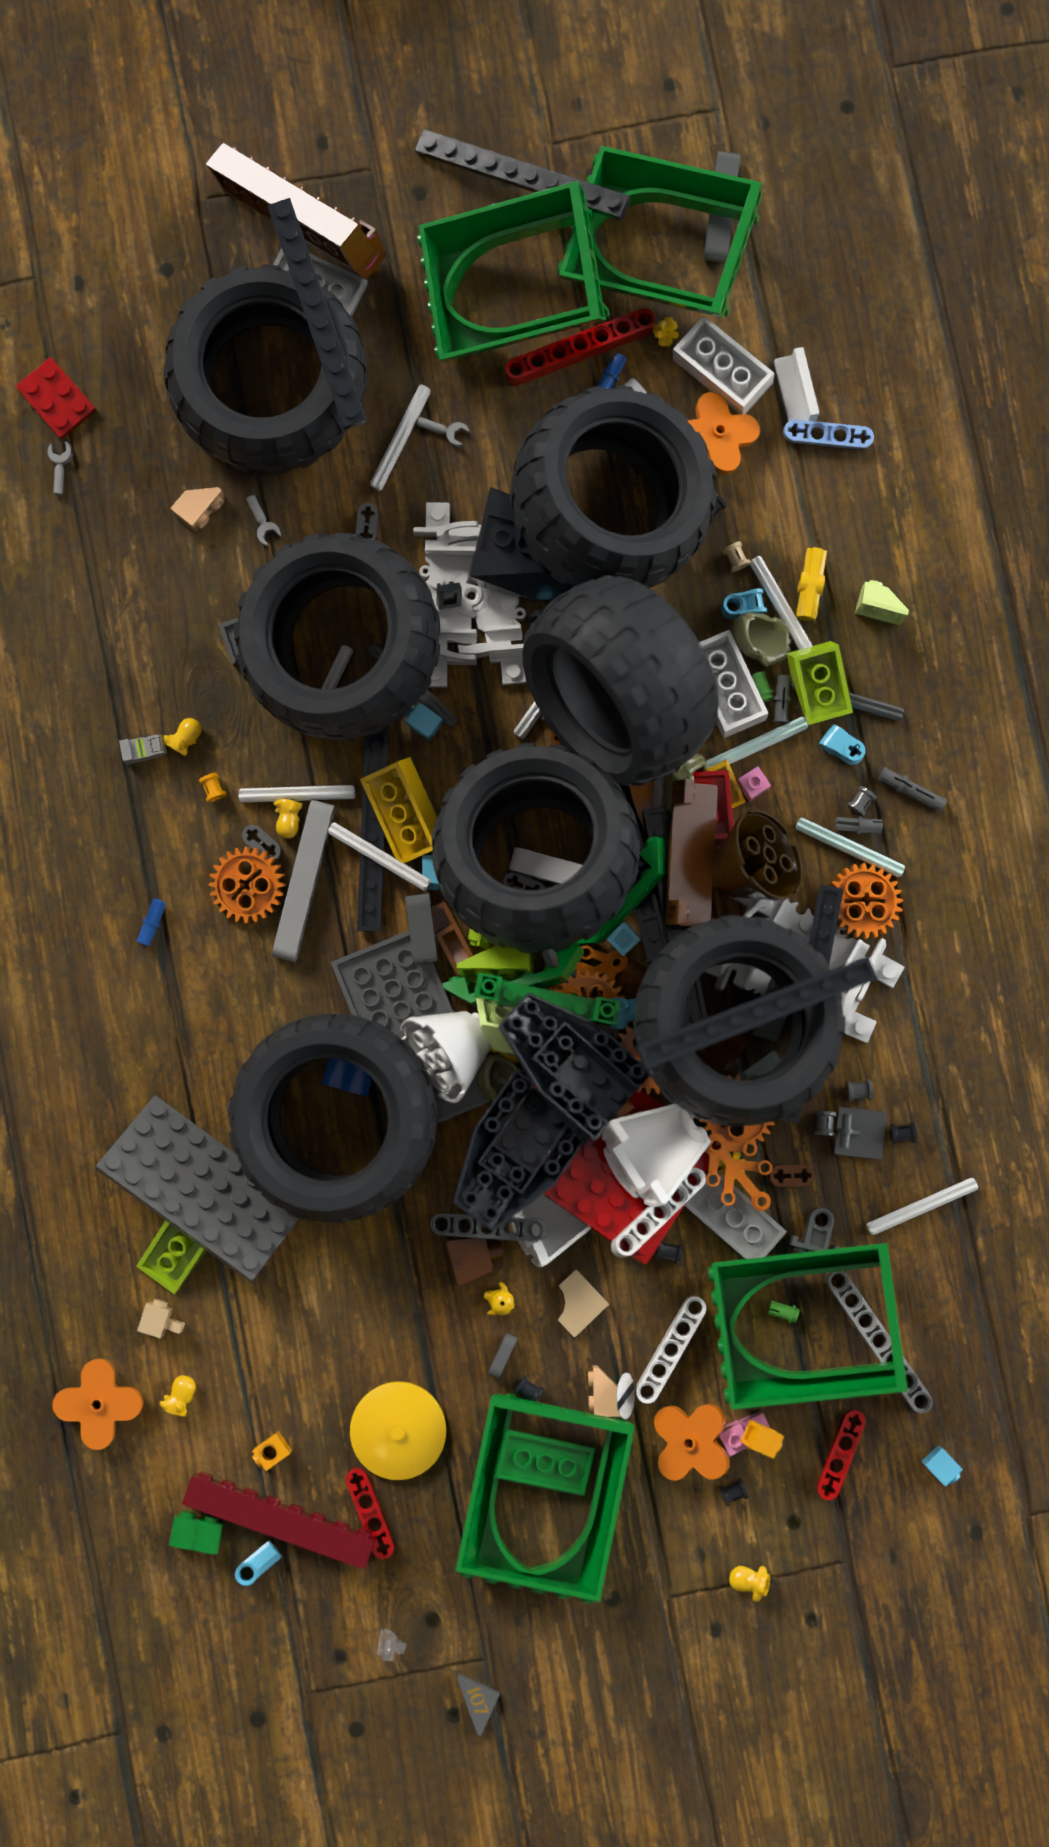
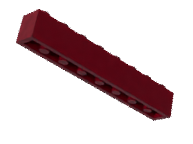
[182,1471,377,1570]

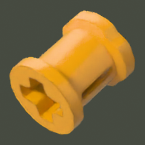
[199,773,227,802]

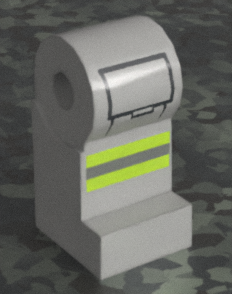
[119,734,167,765]

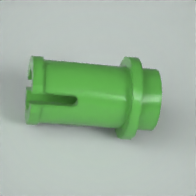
[751,671,774,703]
[768,1300,800,1324]

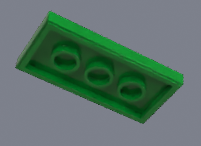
[492,1428,596,1496]

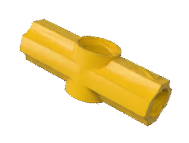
[796,547,827,621]

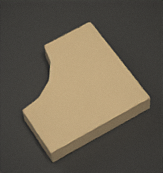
[558,1269,609,1338]

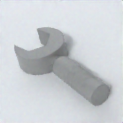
[417,417,470,448]
[48,442,73,495]
[246,495,281,547]

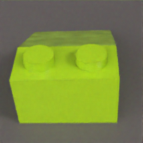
[786,641,853,725]
[457,946,535,983]
[136,1221,206,1295]

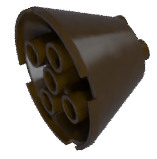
[712,810,803,901]

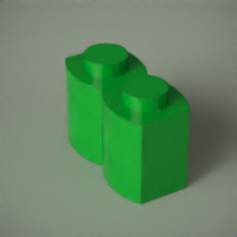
[169,1510,224,1554]

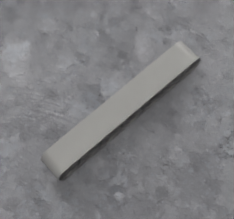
[272,800,335,962]
[825,1271,932,1413]

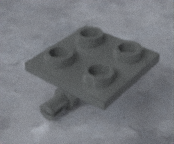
[834,1107,886,1160]

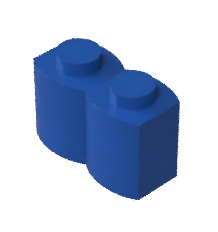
[321,1058,373,1097]

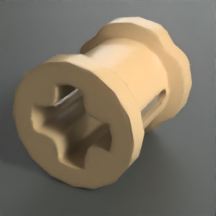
[722,541,751,572]

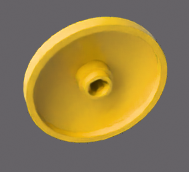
[350,1381,446,1480]

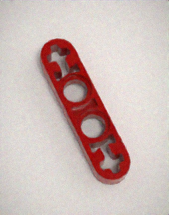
[816,1409,866,1500]
[346,1467,395,1559]

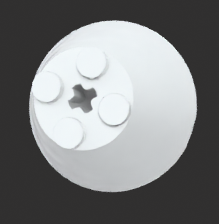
[400,1011,492,1103]

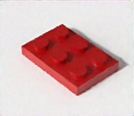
[15,357,97,440]

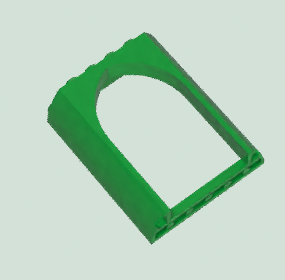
[557,146,762,318]
[417,181,610,362]
[708,1243,907,1410]
[456,1393,635,1604]

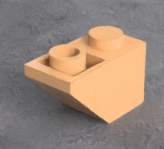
[170,487,225,532]
[588,1365,621,1417]

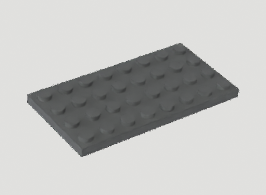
[331,930,489,1124]
[95,1095,300,1283]

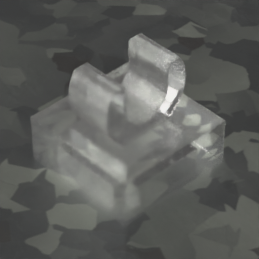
[377,1629,406,1661]

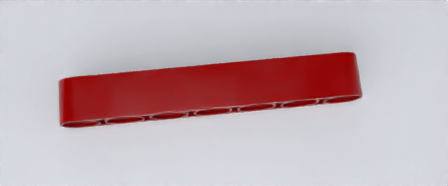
[505,308,655,386]

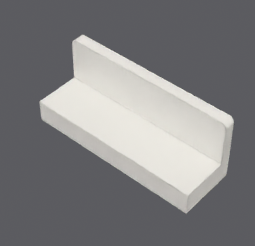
[774,347,819,422]

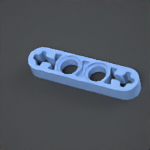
[783,420,874,450]

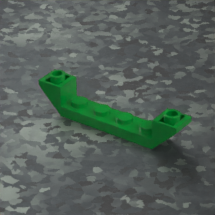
[578,836,666,943]
[442,942,584,1009]
[474,973,621,1026]

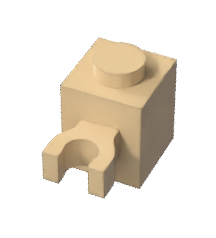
[137,1299,185,1338]

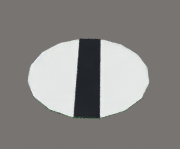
[617,1373,635,1419]

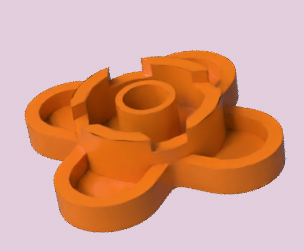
[688,392,760,475]
[53,1358,143,1450]
[654,1404,730,1481]

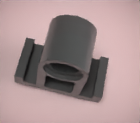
[789,1207,841,1253]

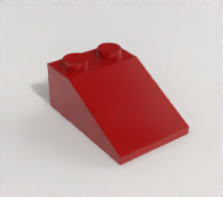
[692,770,734,847]

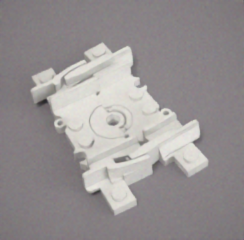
[413,503,526,688]
[704,895,904,1043]

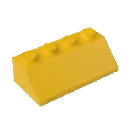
[360,757,437,863]

